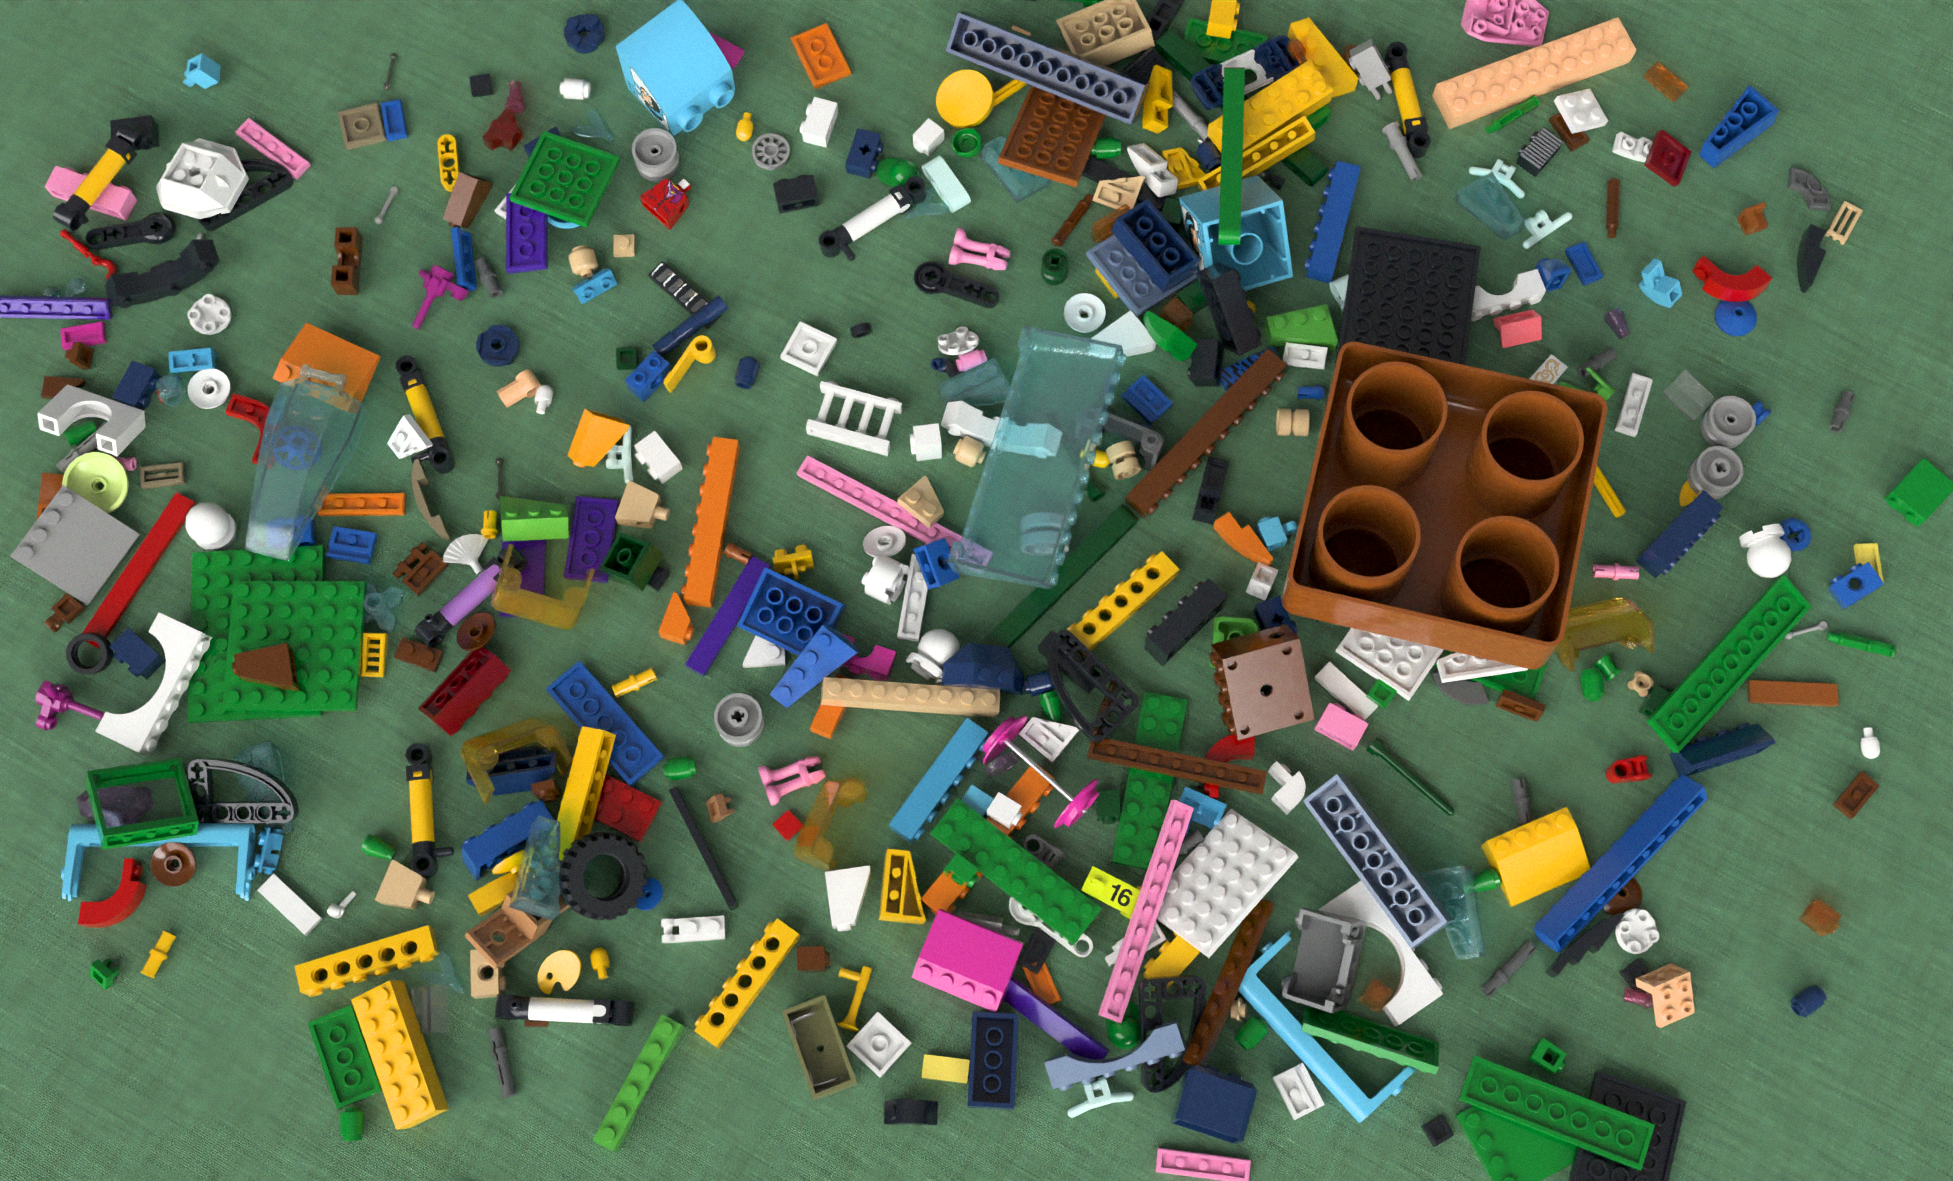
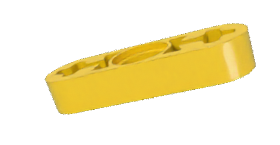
[437,134,460,192]

